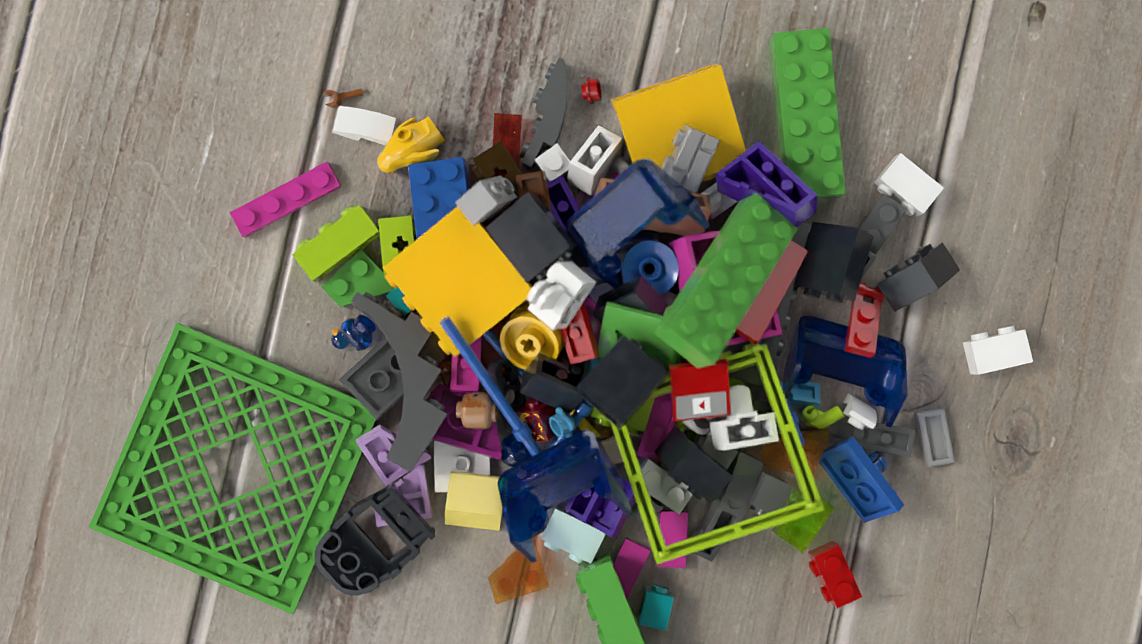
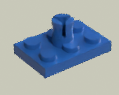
[814,437,904,523]

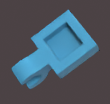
[780,379,820,410]

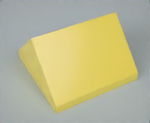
[445,471,506,531]

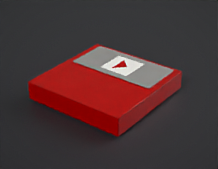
[669,359,730,422]

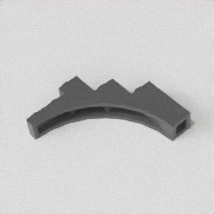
[351,292,447,473]

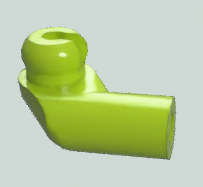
[801,405,844,429]

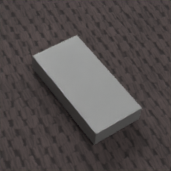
[915,408,955,467]

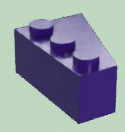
[716,141,817,227]

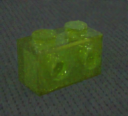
[771,488,835,553]

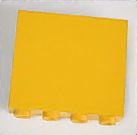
[610,63,746,190]
[383,206,533,357]

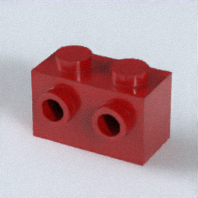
[808,541,863,609]

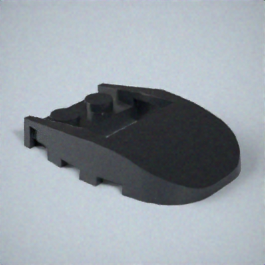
[315,483,435,596]

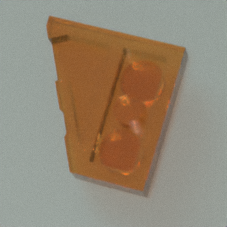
[758,429,830,476]
[488,535,550,604]

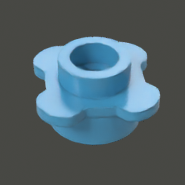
[549,407,575,438]

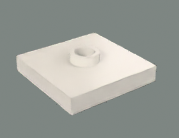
[434,441,490,492]

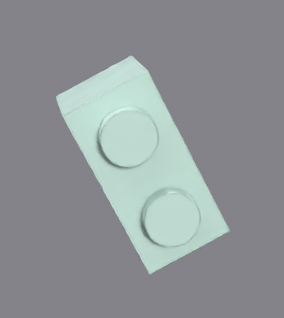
[541,506,605,564]

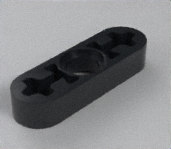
[488,359,526,434]

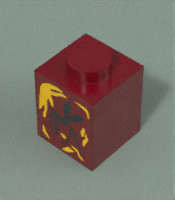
[516,398,556,441]

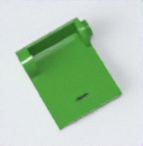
[597,302,682,372]

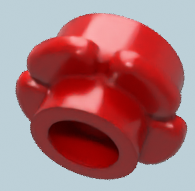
[581,77,602,104]

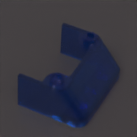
[565,159,709,289]
[783,315,908,428]
[498,430,632,563]

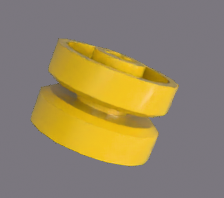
[500,301,565,370]

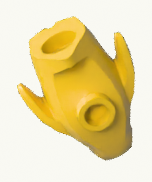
[377,116,446,174]

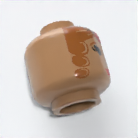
[456,392,498,429]

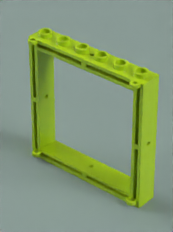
[610,343,824,564]

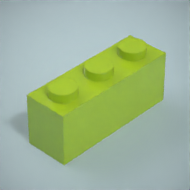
[292,205,380,283]

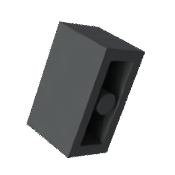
[750,471,793,515]

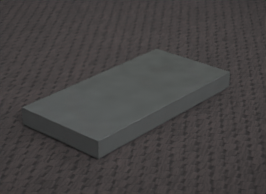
[339,309,448,421]

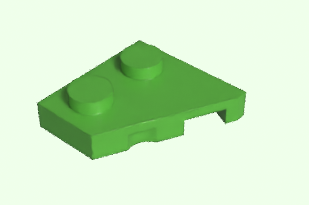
[321,249,394,307]

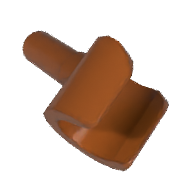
[323,88,363,108]

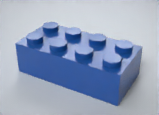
[408,157,471,239]

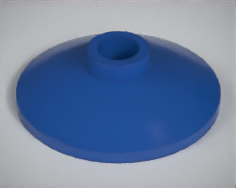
[622,241,679,295]

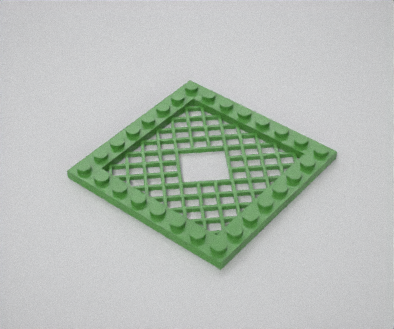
[89,323,377,615]

